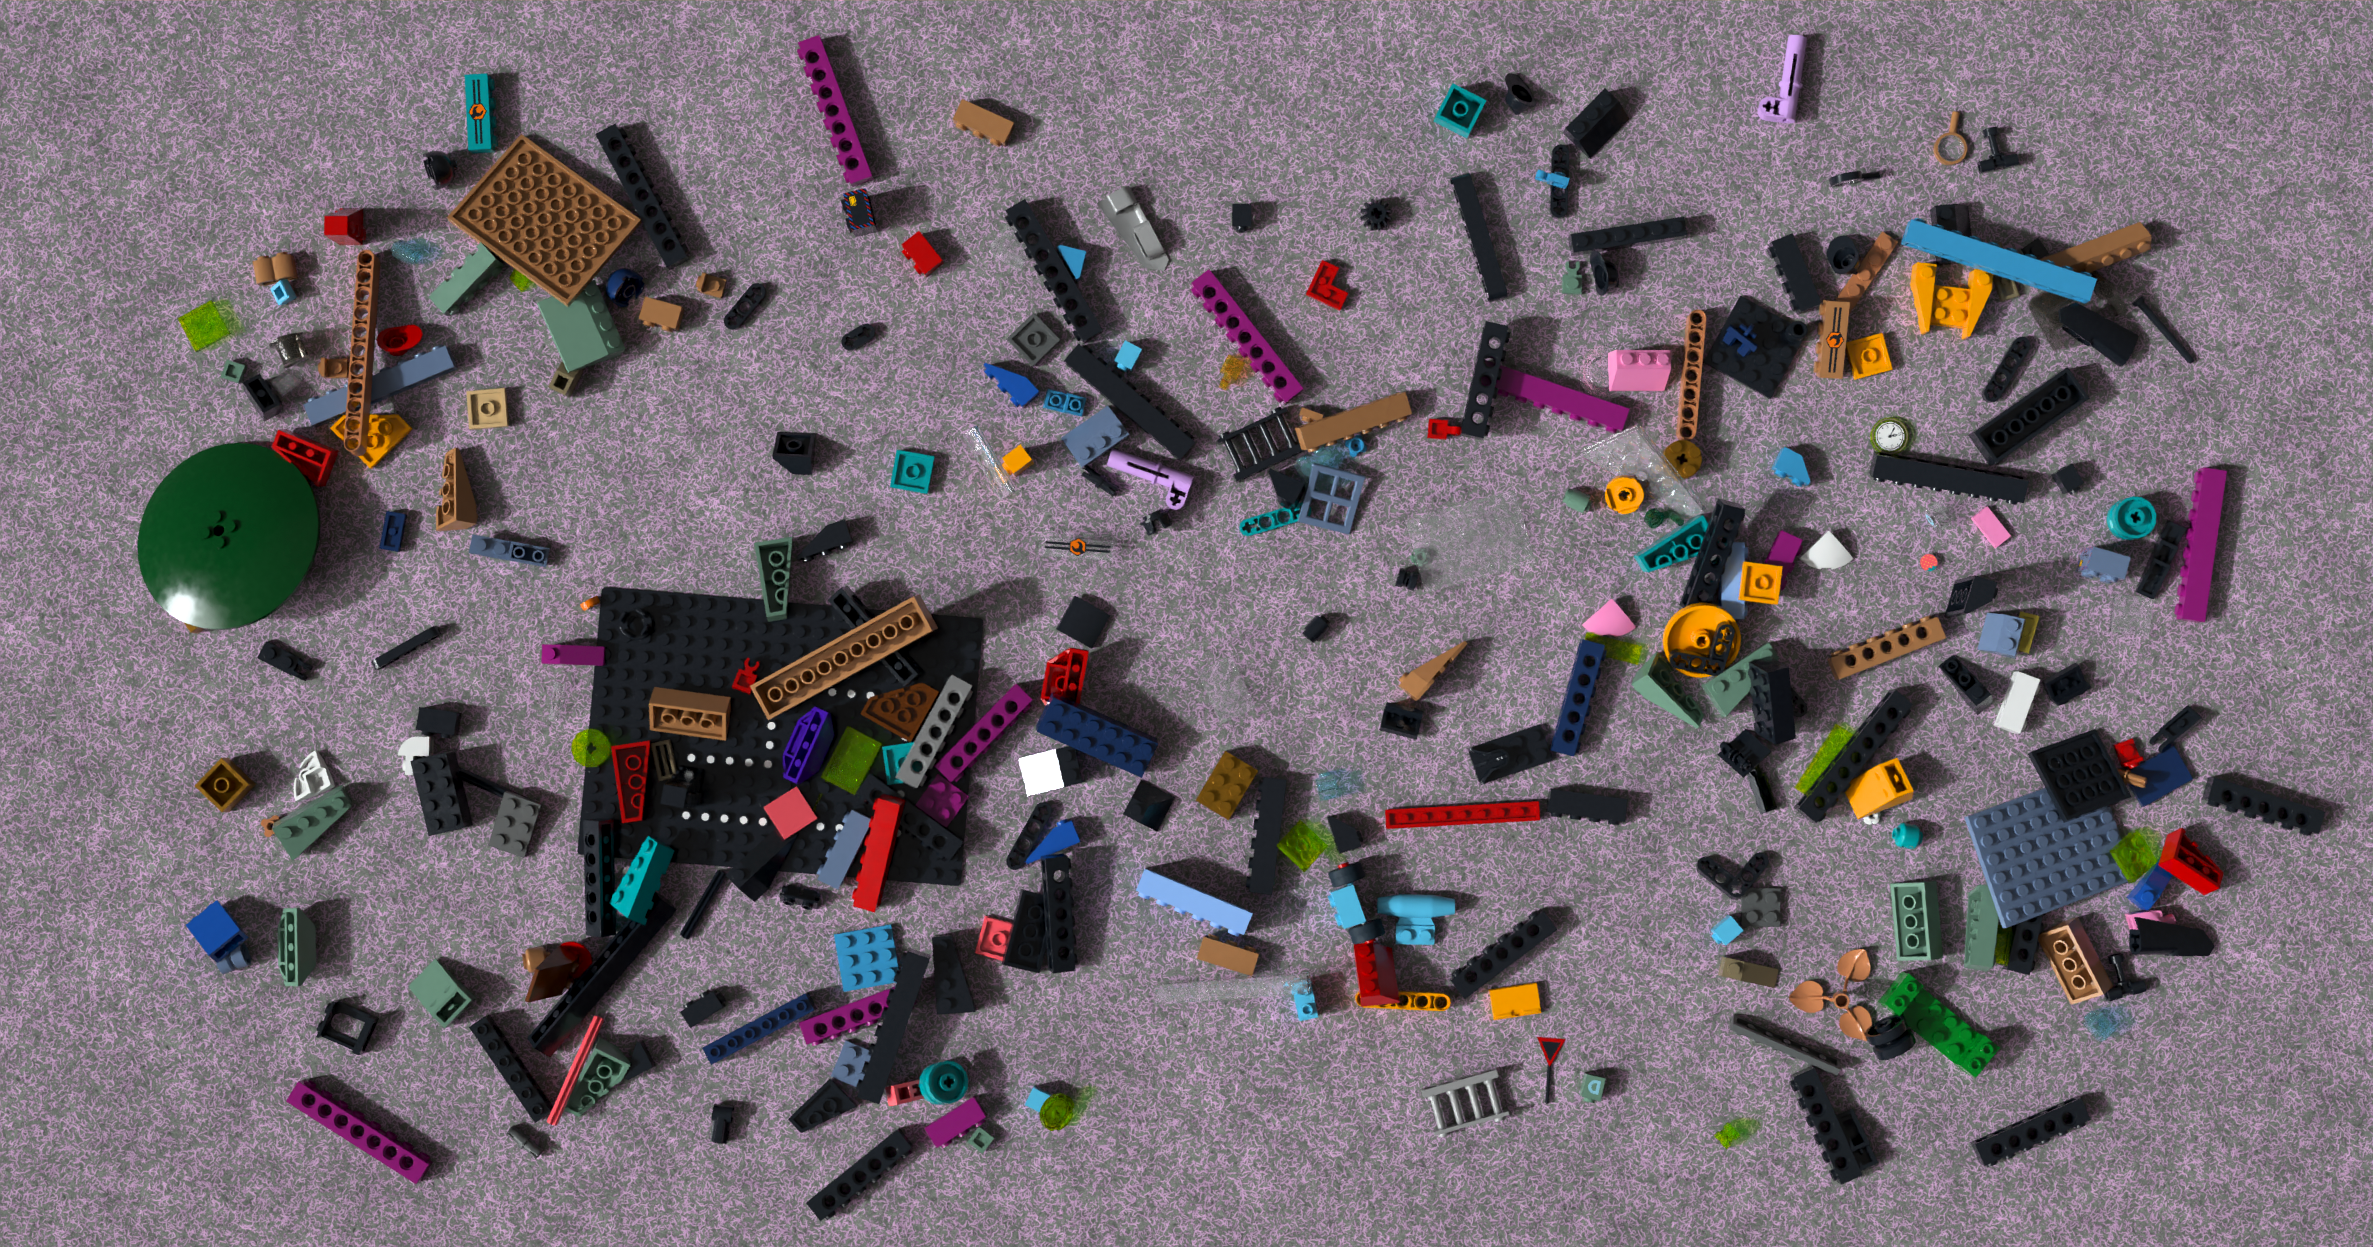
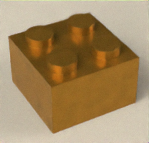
[195,758,256,812]

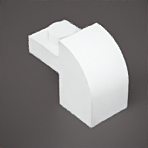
[398,737,434,775]

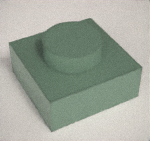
[220,359,247,384]
[967,1126,995,1154]

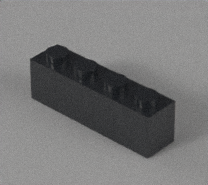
[1767,233,1822,315]
[1546,789,1628,825]

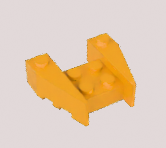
[1910,262,1993,340]

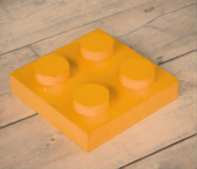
[1846,333,1893,380]
[1738,561,1783,605]

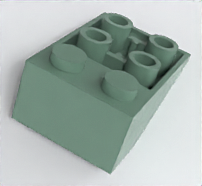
[408,958,477,1028]

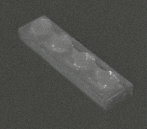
[962,425,1017,500]

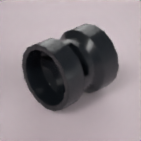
[1395,568,1419,591]

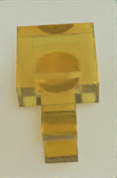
[1219,354,1245,390]

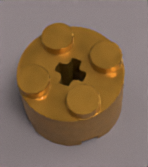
[1660,440,1702,480]

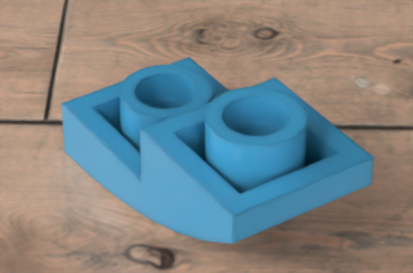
[1043,389,1086,417]

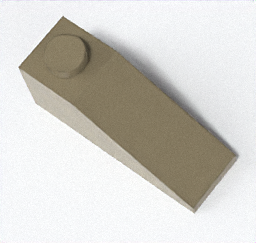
[1718,956,1779,988]

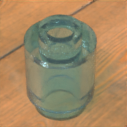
[391,240,422,265]

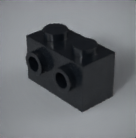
[242,373,282,422]

